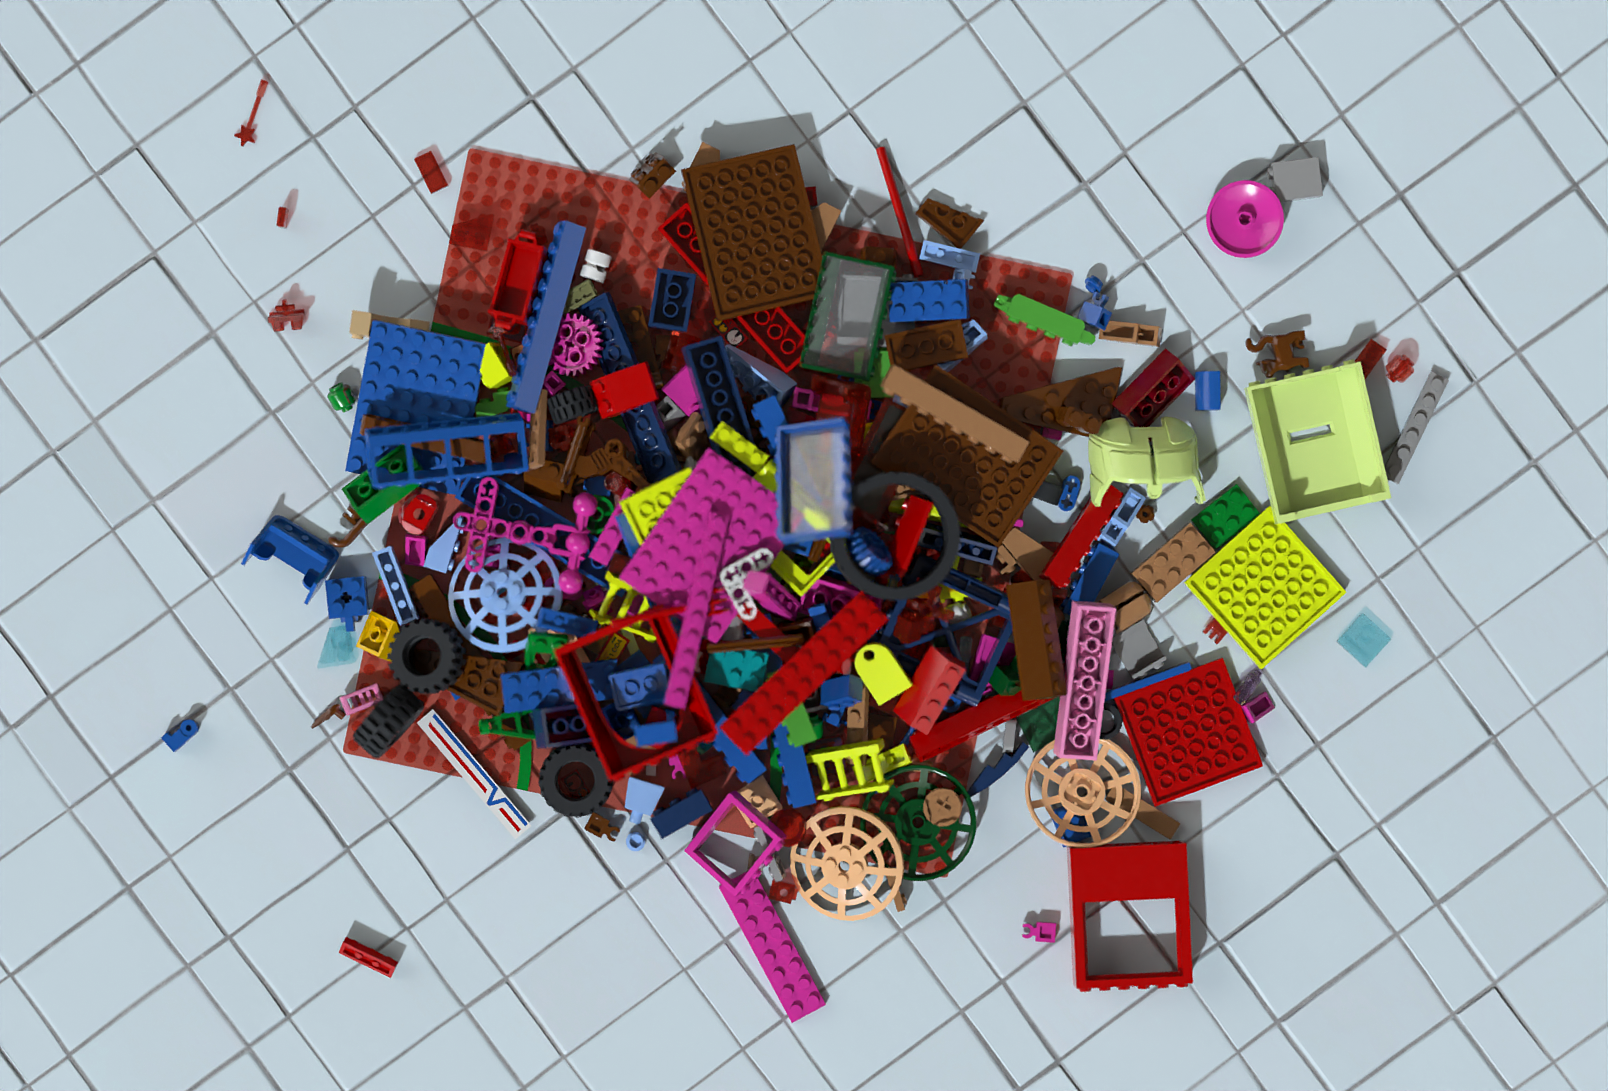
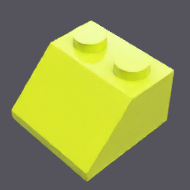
[480,343,516,388]

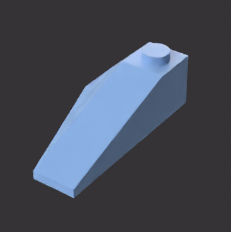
[725,344,797,408]

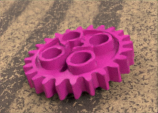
[548,313,604,377]

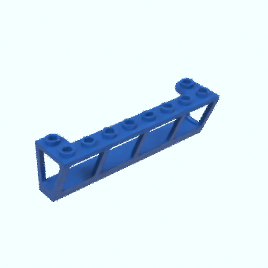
[365,413,529,489]

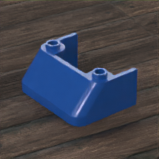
[241,515,339,605]

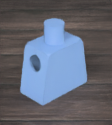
[625,776,665,824]

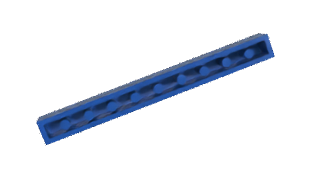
[506,221,586,413]

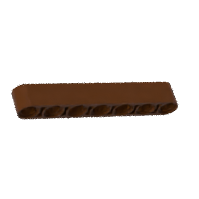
[360,414,494,463]

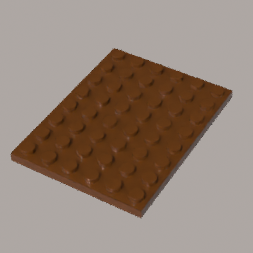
[681,144,822,321]
[870,364,1064,548]

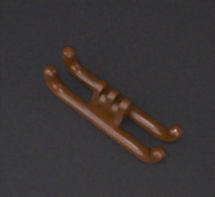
[328,506,367,548]

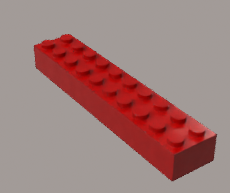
[657,202,805,374]
[719,591,888,756]

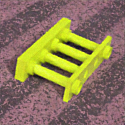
[589,571,657,643]
[805,739,894,801]

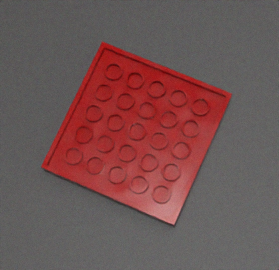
[1114,658,1263,807]

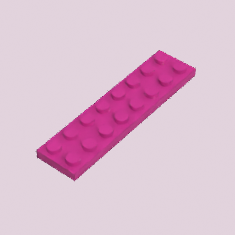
[719,871,826,1023]

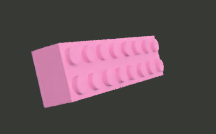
[1053,601,1116,760]

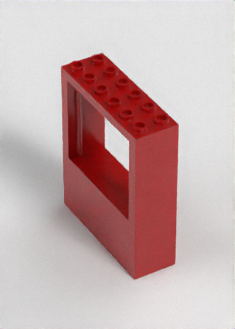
[1067,840,1193,992]

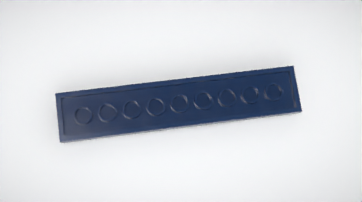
[578,292,682,485]

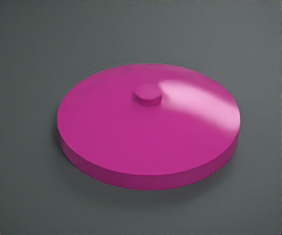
[1206,180,1284,258]

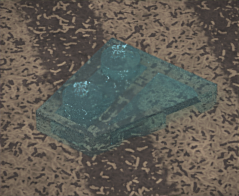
[317,625,355,669]

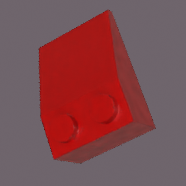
[590,362,659,419]

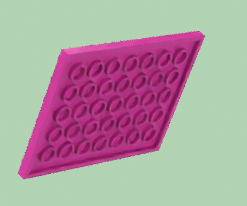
[619,448,805,643]

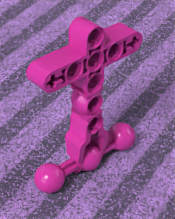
[453,478,598,594]

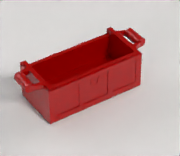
[487,229,549,330]

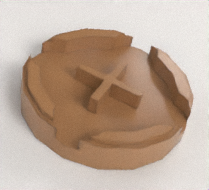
[923,787,962,826]

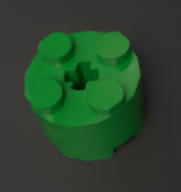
[576,495,615,534]

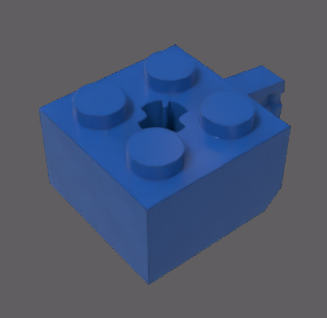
[325,576,370,632]

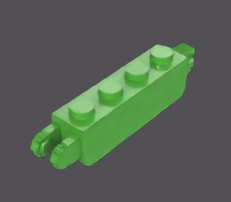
[994,294,1096,347]

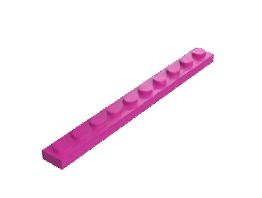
[664,511,729,709]

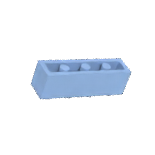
[372,546,420,626]

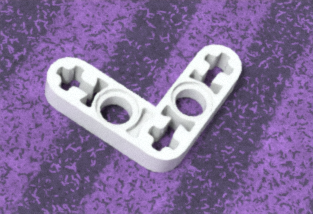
[720,548,773,620]

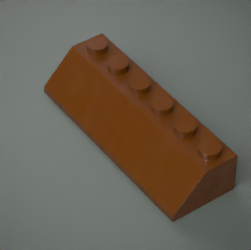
[1006,580,1067,701]

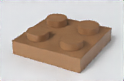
[675,412,711,462]

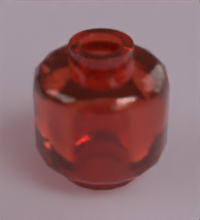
[1385,354,1415,383]

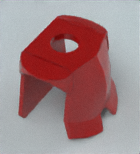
[398,491,440,535]

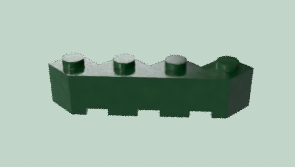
[989,620,1070,696]

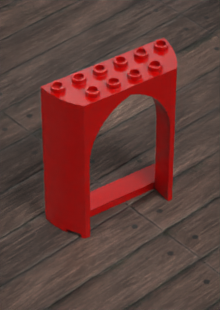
[553,603,719,782]

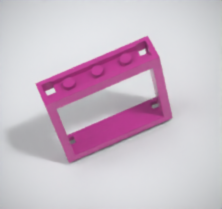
[684,790,787,897]

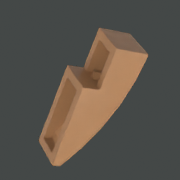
[1099,321,1162,347]

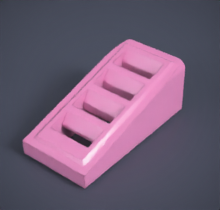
[340,683,384,716]

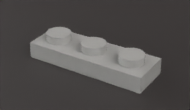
[753,825,787,882]

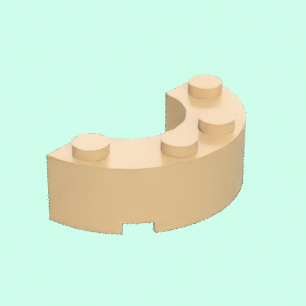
[349,310,430,340]

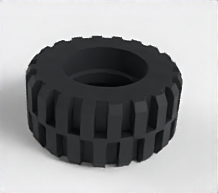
[387,619,466,694]
[353,685,425,758]
[539,743,614,818]

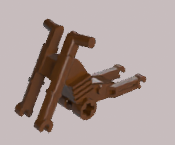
[557,416,652,497]

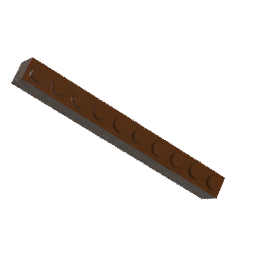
[410,574,532,751]

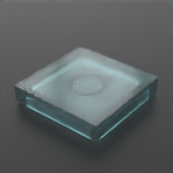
[1336,613,1391,668]

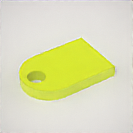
[855,643,912,705]

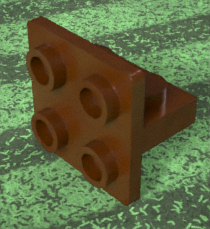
[629,152,676,199]

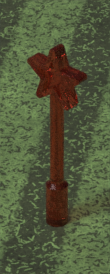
[234,80,268,147]
[488,319,517,377]

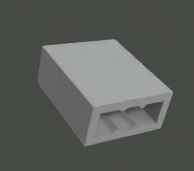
[1267,157,1323,202]

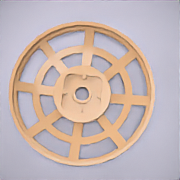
[1025,739,1141,848]
[790,806,904,921]

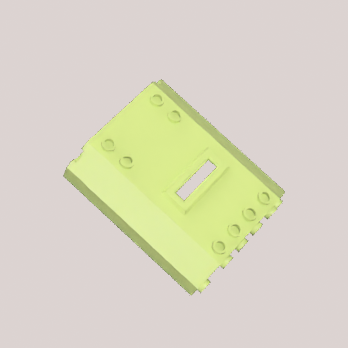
[1244,359,1391,524]

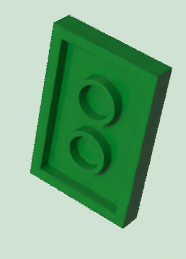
[1191,484,1260,550]

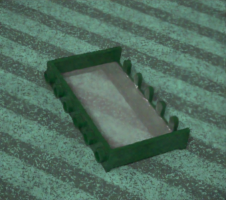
[799,251,896,381]

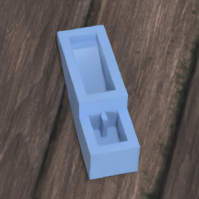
[1097,487,1146,550]

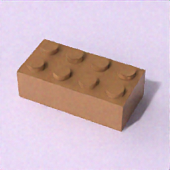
[1130,523,1215,603]

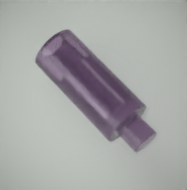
[1233,670,1262,705]

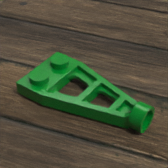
[524,631,569,670]
[479,710,536,740]

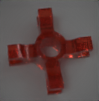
[906,586,955,634]

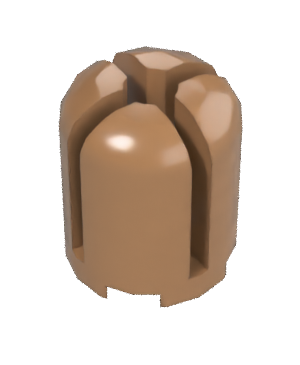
[1096,582,1152,635]

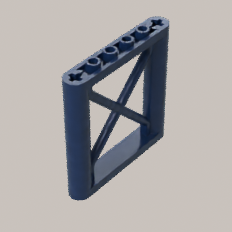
[870,552,1013,707]

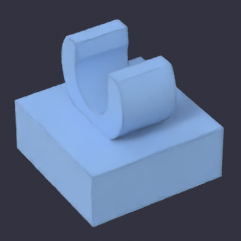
[952,268,975,289]

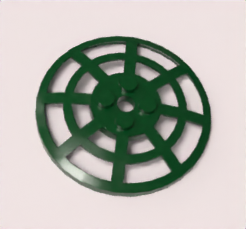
[860,765,976,881]

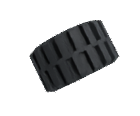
[547,385,598,424]

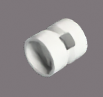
[580,249,612,283]

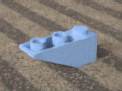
[423,517,466,573]

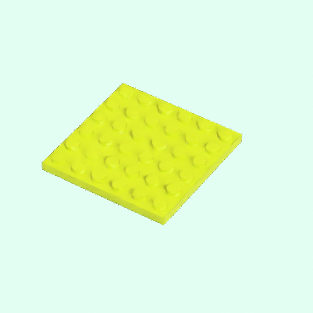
[1184,506,1347,669]

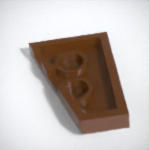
[915,198,984,249]

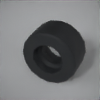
[1033,480,1064,506]

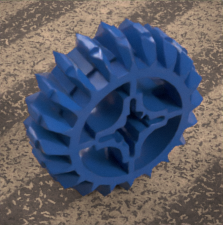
[846,527,893,577]

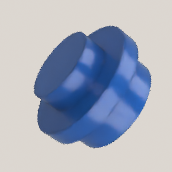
[1085,275,1103,293]

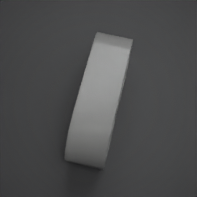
[1002,717,1016,754]

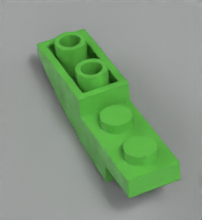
[475,387,511,417]

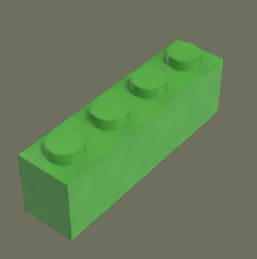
[765,670,817,747]

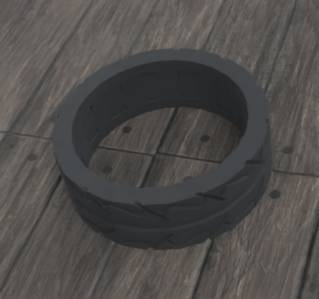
[829,472,960,600]

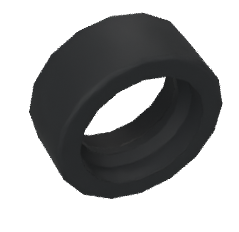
[1099,703,1122,740]

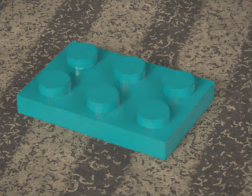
[704,650,769,692]

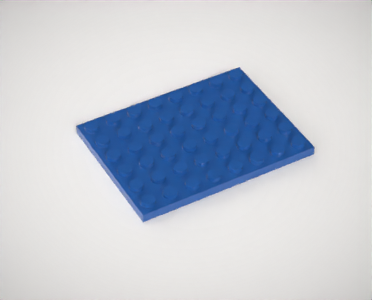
[345,319,487,495]

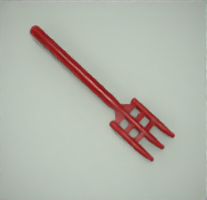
[610,587,729,627]

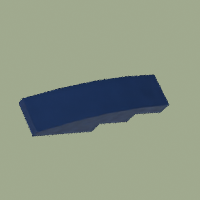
[967,742,1029,797]

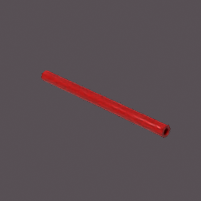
[876,146,924,278]

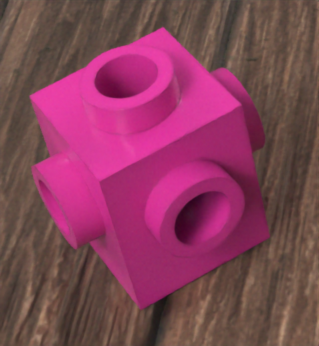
[583,584,613,615]

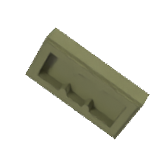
[563,279,599,314]

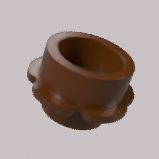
[1136,504,1155,523]

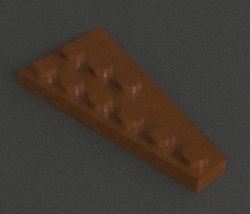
[413,649,525,716]

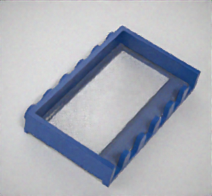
[775,418,852,545]

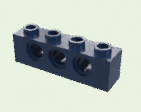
[917,522,998,565]

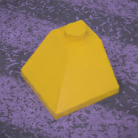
[356,611,399,662]

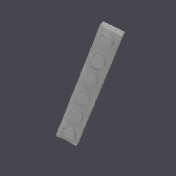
[1385,372,1449,484]

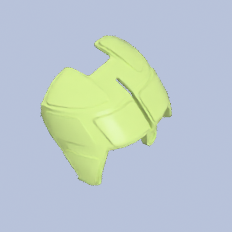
[1088,417,1206,507]

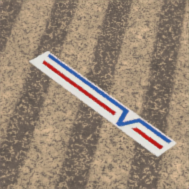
[417,709,531,839]

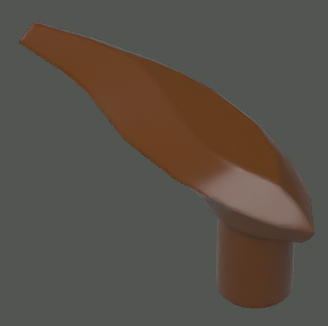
[311,704,346,729]

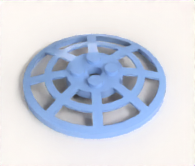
[448,538,563,653]

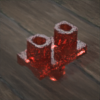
[268,299,305,332]

